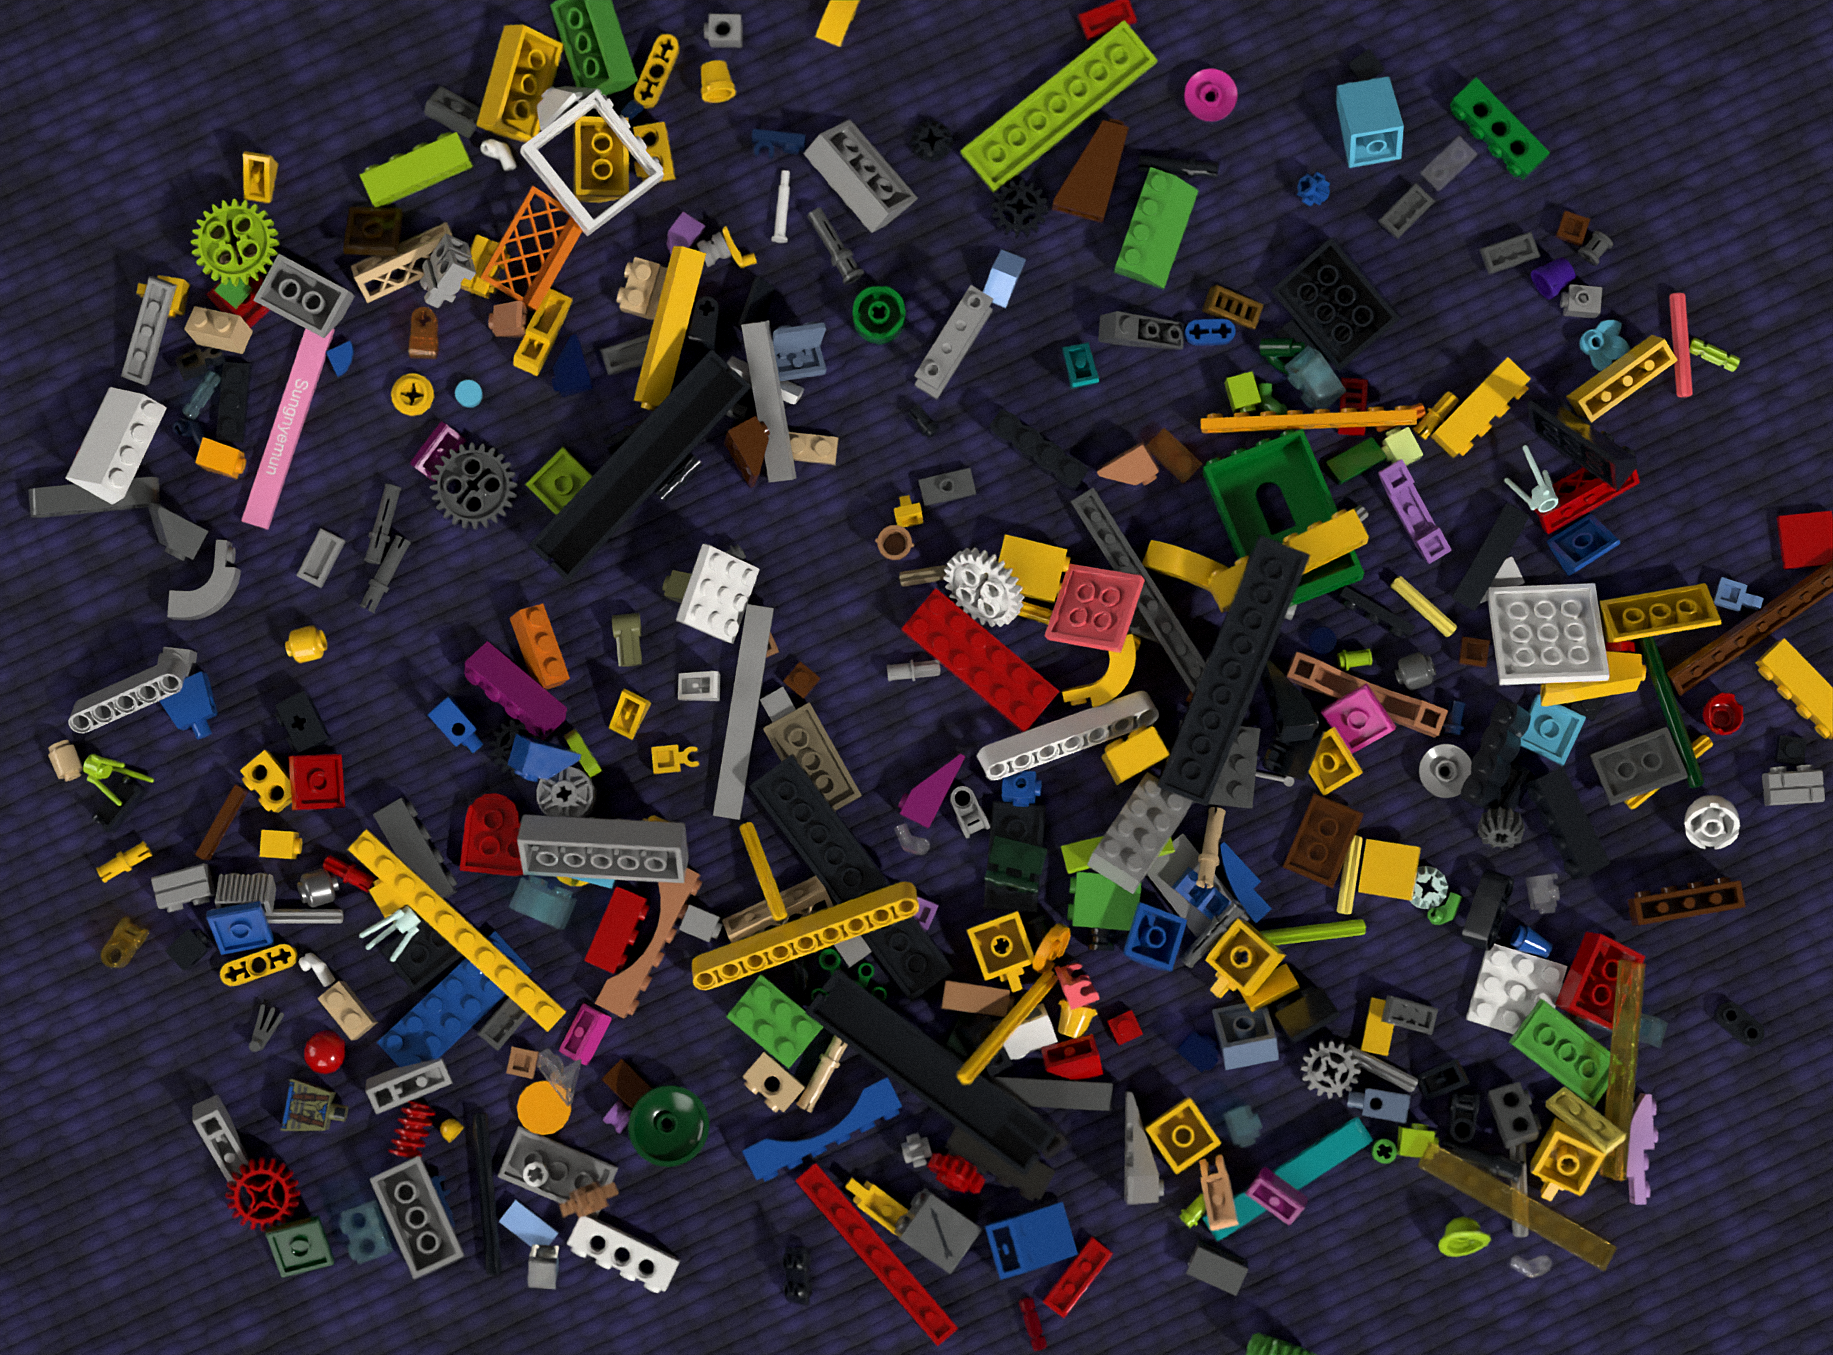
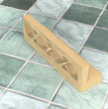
[351,222,453,303]
[722,876,834,943]

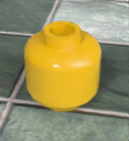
[285,626,327,663]

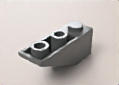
[1098,311,1184,350]

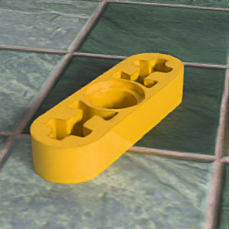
[634,34,679,108]
[220,944,298,986]

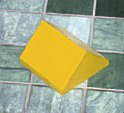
[1309,727,1363,796]

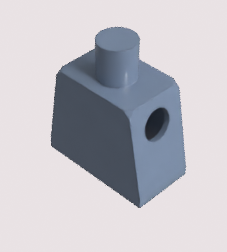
[1347,1088,1411,1123]

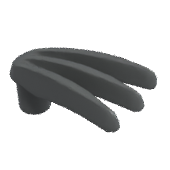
[249,1004,284,1052]

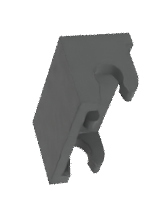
[1186,1240,1248,1295]

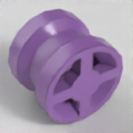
[603,1099,632,1134]

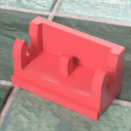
[1054,962,1099,1010]

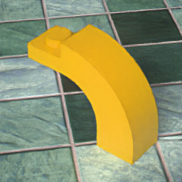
[1142,540,1229,592]
[1062,631,1136,707]

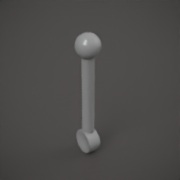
[1256,771,1294,786]

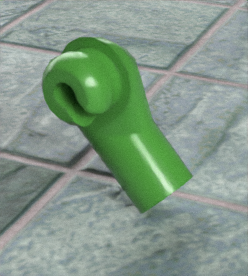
[1259,383,1287,415]
[1427,892,1462,925]

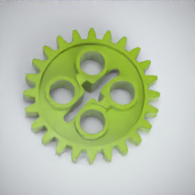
[191,199,280,287]

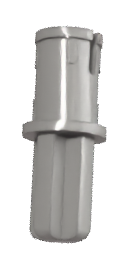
[887,660,940,681]

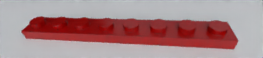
[795,1163,958,1346]

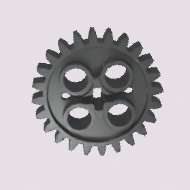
[430,443,518,530]

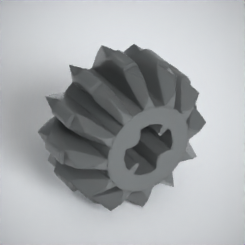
[1478,806,1525,850]

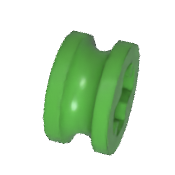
[1371,1138,1397,1164]

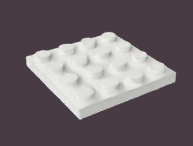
[1487,583,1609,685]

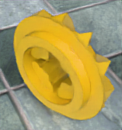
[391,374,435,416]

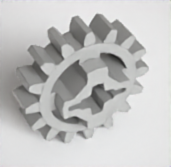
[1301,1038,1360,1099]

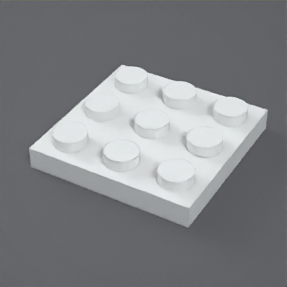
[676,544,759,644]
[1465,944,1567,1034]

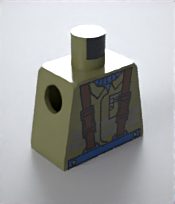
[281,1078,348,1131]

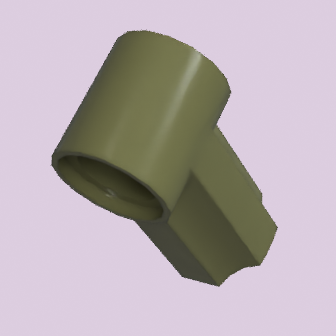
[612,613,642,667]

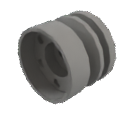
[536,766,597,818]

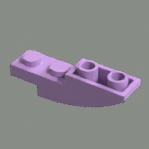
[1618,1093,1658,1204]

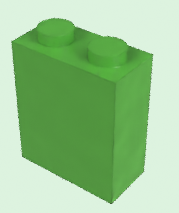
[1067,872,1141,931]

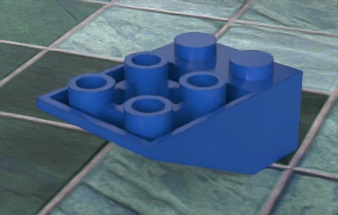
[985,1202,1078,1280]

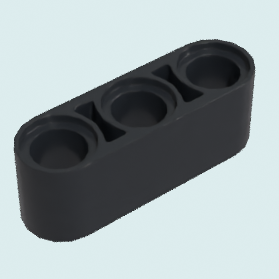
[1462,869,1514,951]

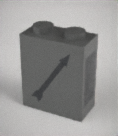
[894,1188,982,1274]

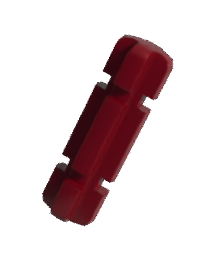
[1019,1297,1047,1351]

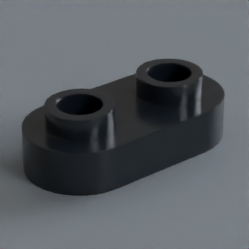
[1714,1002,1765,1047]

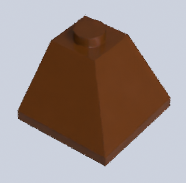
[724,416,770,488]

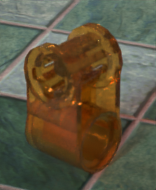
[409,307,438,359]

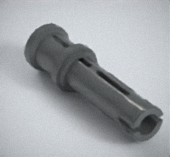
[807,207,865,285]

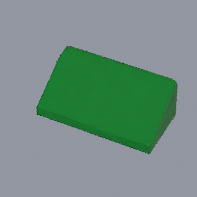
[1326,437,1387,486]

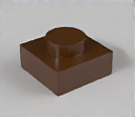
[1555,211,1590,246]
[1458,637,1490,668]
[783,662,821,699]

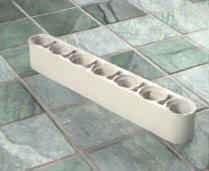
[977,691,1159,780]

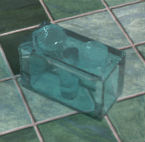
[1284,346,1346,409]

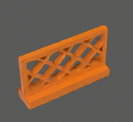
[479,186,582,311]

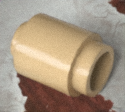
[48,740,83,782]

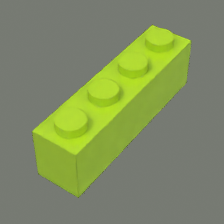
[360,132,473,208]

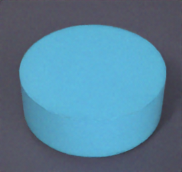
[455,380,483,408]

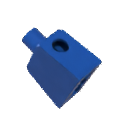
[160,672,217,740]
[428,695,483,754]

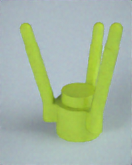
[83,754,154,806]

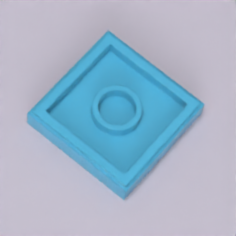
[1520,694,1586,766]

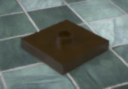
[343,207,403,256]

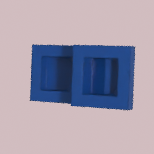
[1172,867,1231,921]

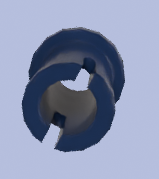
[1443,701,1466,735]

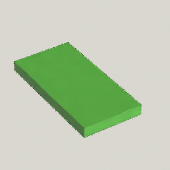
[1509,999,1625,1107]

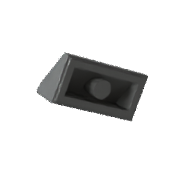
[424,86,481,138]

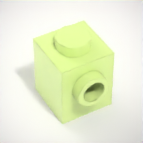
[1381,426,1423,466]

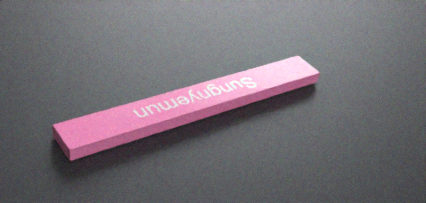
[241,328,335,530]

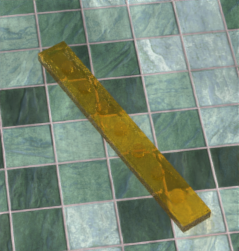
[1600,960,1645,1181]
[1417,1143,1617,1271]

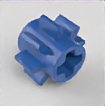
[1297,172,1330,206]

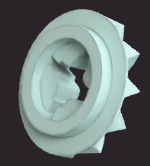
[1410,866,1448,909]

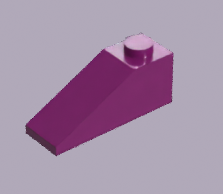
[898,754,965,829]

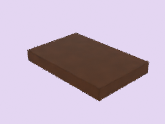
[1283,793,1364,888]

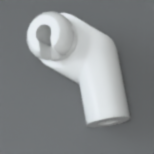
[481,139,516,172]
[299,953,335,987]

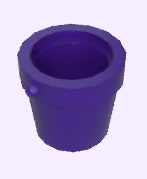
[1531,257,1575,300]

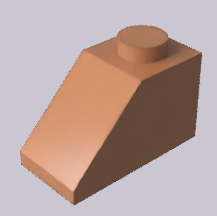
[489,301,529,337]
[1097,441,1159,486]

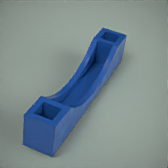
[742,1077,902,1182]

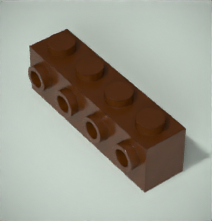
[1627,876,1746,926]

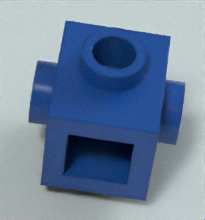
[1002,768,1042,807]

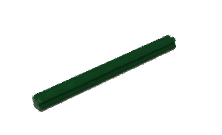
[1639,636,1704,788]

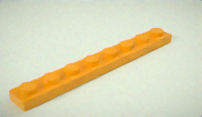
[1201,406,1417,433]

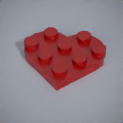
[460,793,523,876]

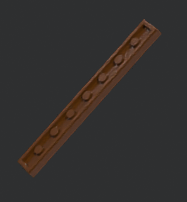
[1666,559,1833,696]

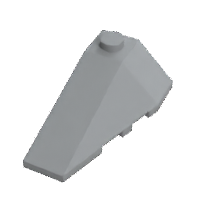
[1124,1091,1164,1204]

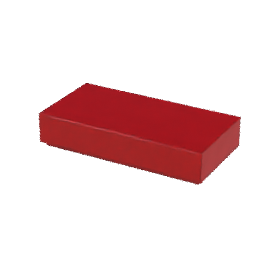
[1078,0,1137,41]

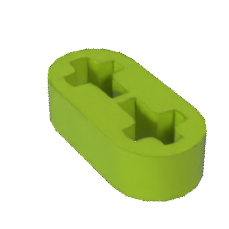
[564,728,602,778]

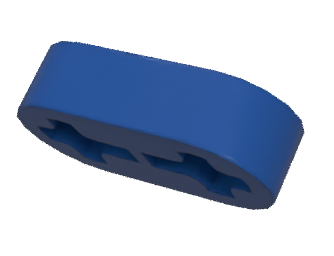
[1184,319,1236,346]

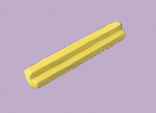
[1390,576,1457,637]
[1337,835,1363,915]

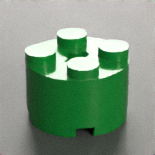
[852,286,906,345]

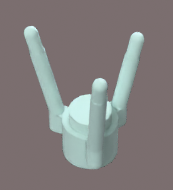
[1504,445,1558,513]
[359,906,421,962]

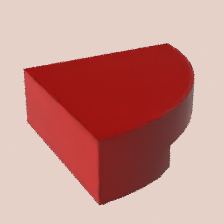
[1604,641,1635,653]

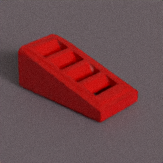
[1338,378,1368,436]

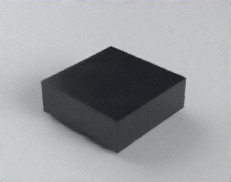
[1347,49,1385,82]

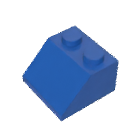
[507,734,581,782]
[1123,903,1187,971]

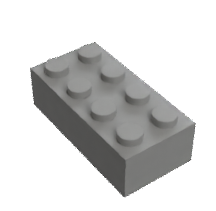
[1087,772,1192,894]

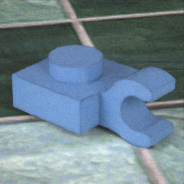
[1713,577,1764,612]

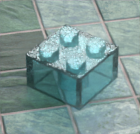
[509,875,577,929]

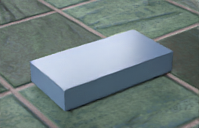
[499,1199,559,1255]

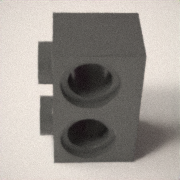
[1487,1082,1541,1149]

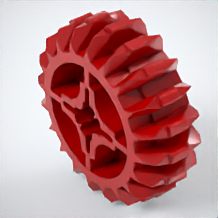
[225,1157,300,1231]

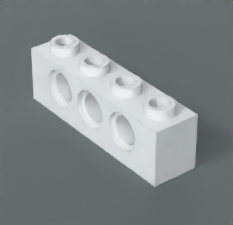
[567,1215,681,1293]

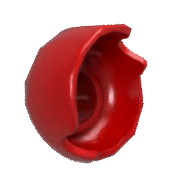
[1703,692,1743,736]
[304,1030,345,1074]

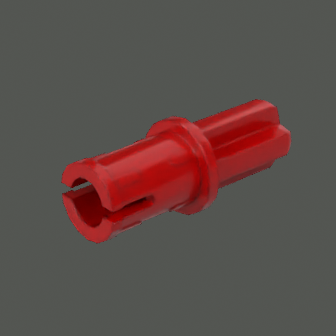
[323,855,376,893]

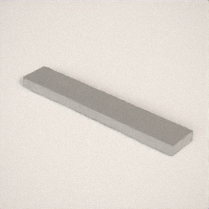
[741,320,796,482]

